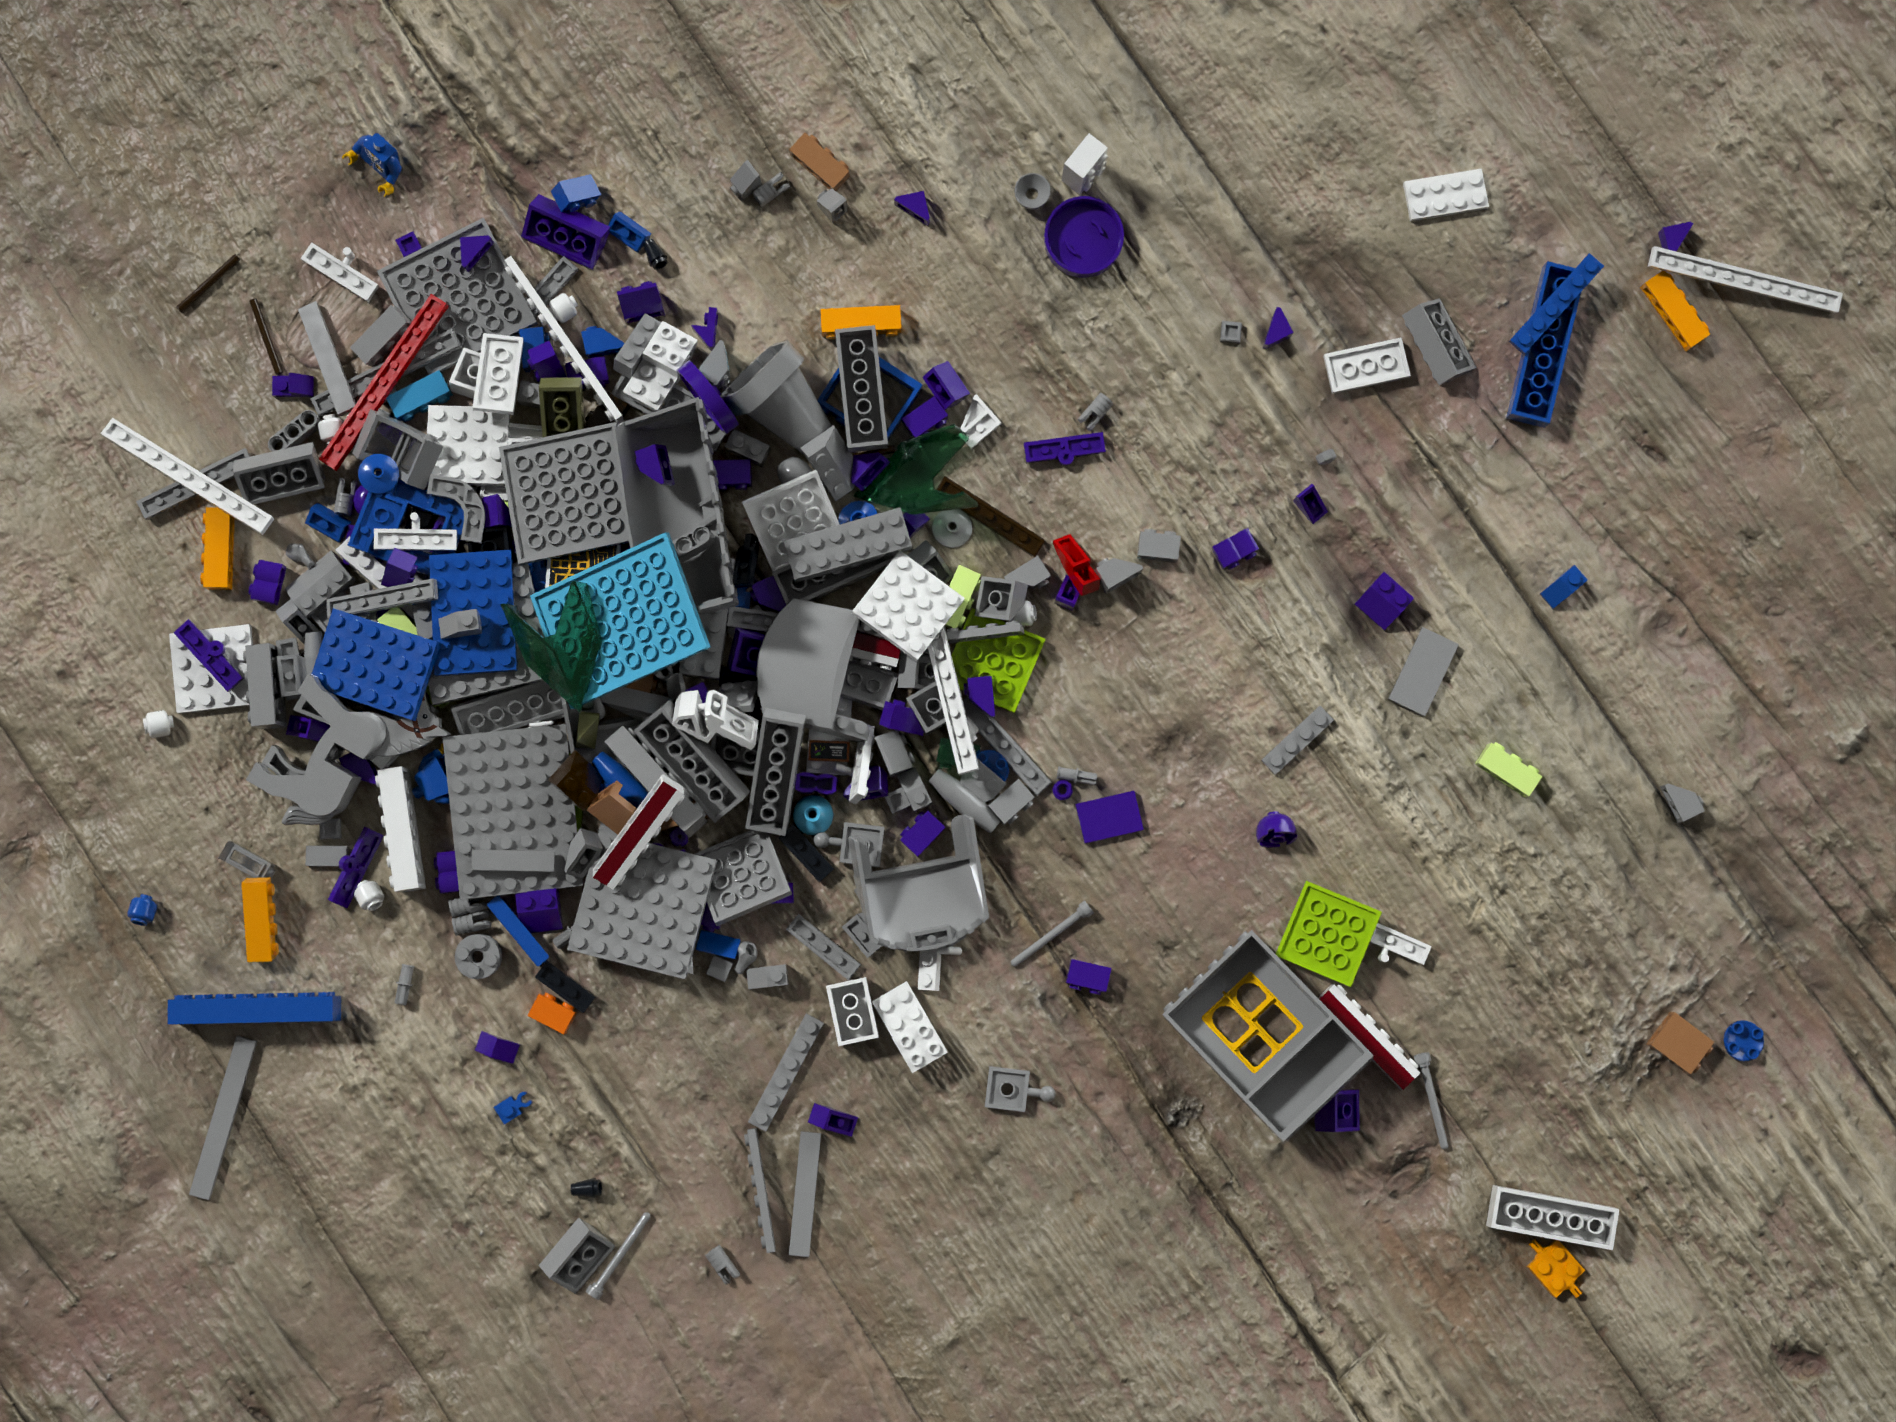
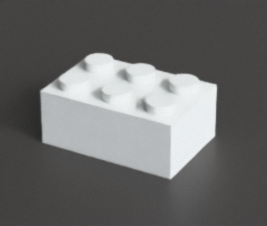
[1061,133,1108,195]
[826,977,879,1046]

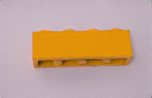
[1640,271,1710,352]
[820,305,902,339]
[200,507,235,590]
[241,877,279,962]

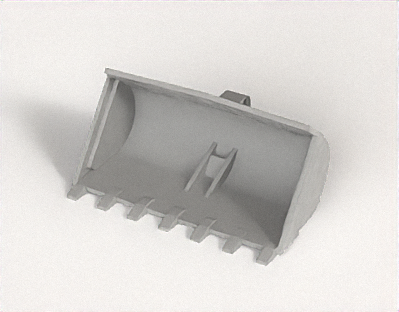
[612,397,739,615]

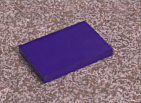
[1075,791,1144,844]

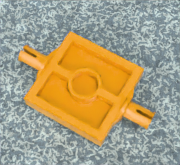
[1526,1239,1585,1298]

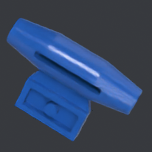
[592,752,648,808]

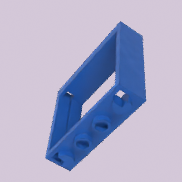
[817,356,923,441]

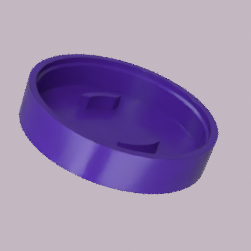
[1044,196,1124,278]
[676,360,739,434]

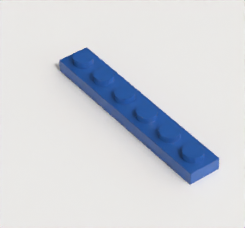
[1509,253,1604,355]

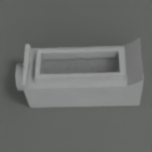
[218,841,275,878]

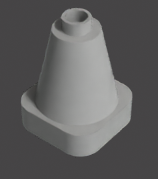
[720,340,832,454]

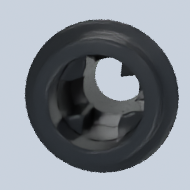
[643,239,668,270]
[571,1178,602,1198]

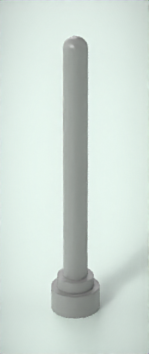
[1011,900,1094,967]
[1413,1052,1448,1150]
[586,1212,651,1300]

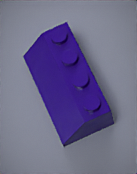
[521,194,610,270]

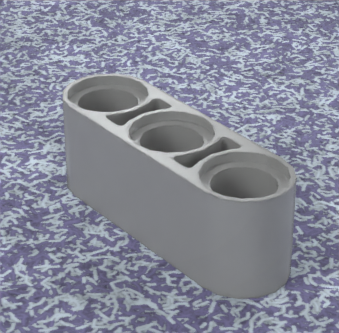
[268,410,321,452]
[672,526,715,564]

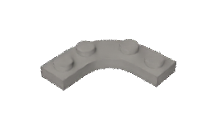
[427,474,485,544]

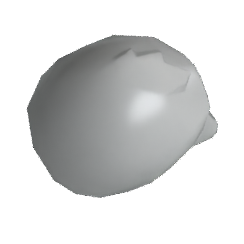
[777,457,813,484]

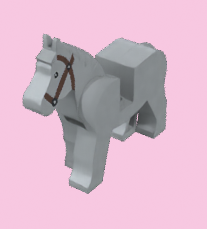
[246,673,451,825]

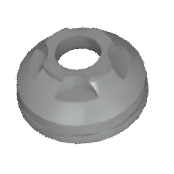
[1014,173,1051,210]

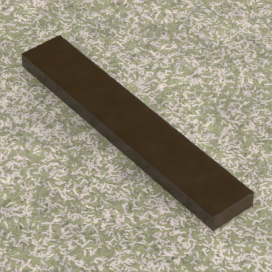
[934,476,1046,558]

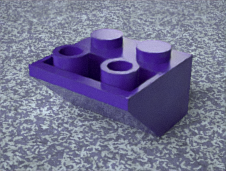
[617,281,665,324]

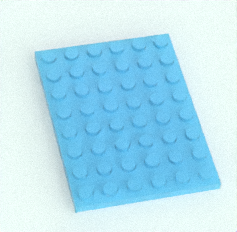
[530,532,711,709]

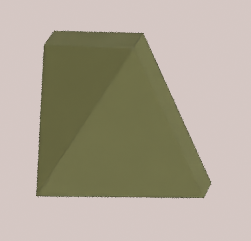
[575,711,600,749]

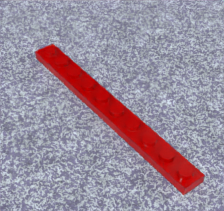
[319,294,449,471]

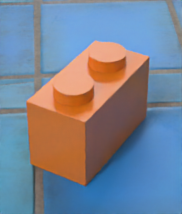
[527,992,577,1035]

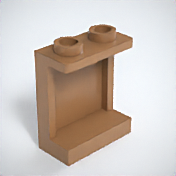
[587,780,637,835]
[1646,1012,1714,1075]

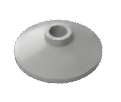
[932,508,972,548]

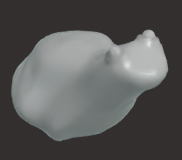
[286,544,315,569]
[735,941,758,974]

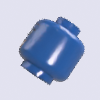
[127,894,157,926]

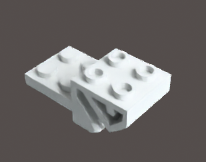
[623,321,697,412]
[672,690,759,750]
[872,981,948,1073]

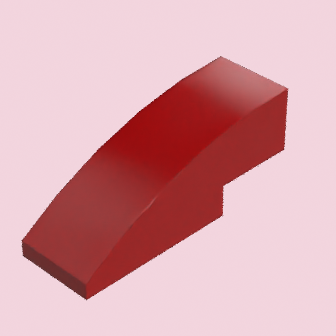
[1053,534,1100,596]

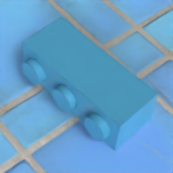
[386,370,453,422]

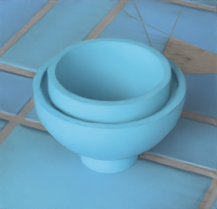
[793,795,833,835]

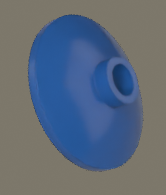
[358,454,399,494]
[838,501,877,524]

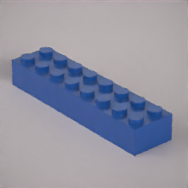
[1506,261,1581,428]
[168,992,341,1024]

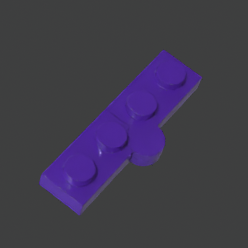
[1024,432,1106,466]
[174,619,244,692]
[328,826,384,908]

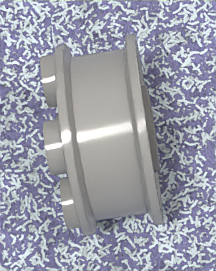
[455,934,502,979]

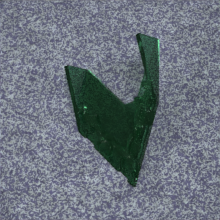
[853,424,978,515]
[500,581,602,713]

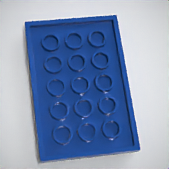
[429,550,518,676]
[312,608,441,721]

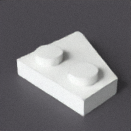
[958,394,1001,449]

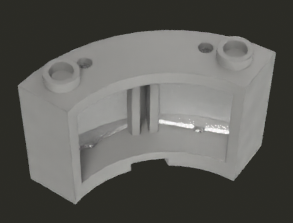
[352,409,443,490]

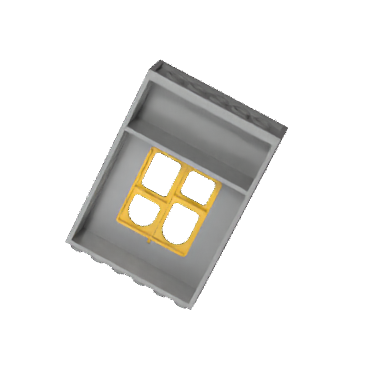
[1162,930,1374,1144]

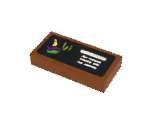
[808,740,850,762]

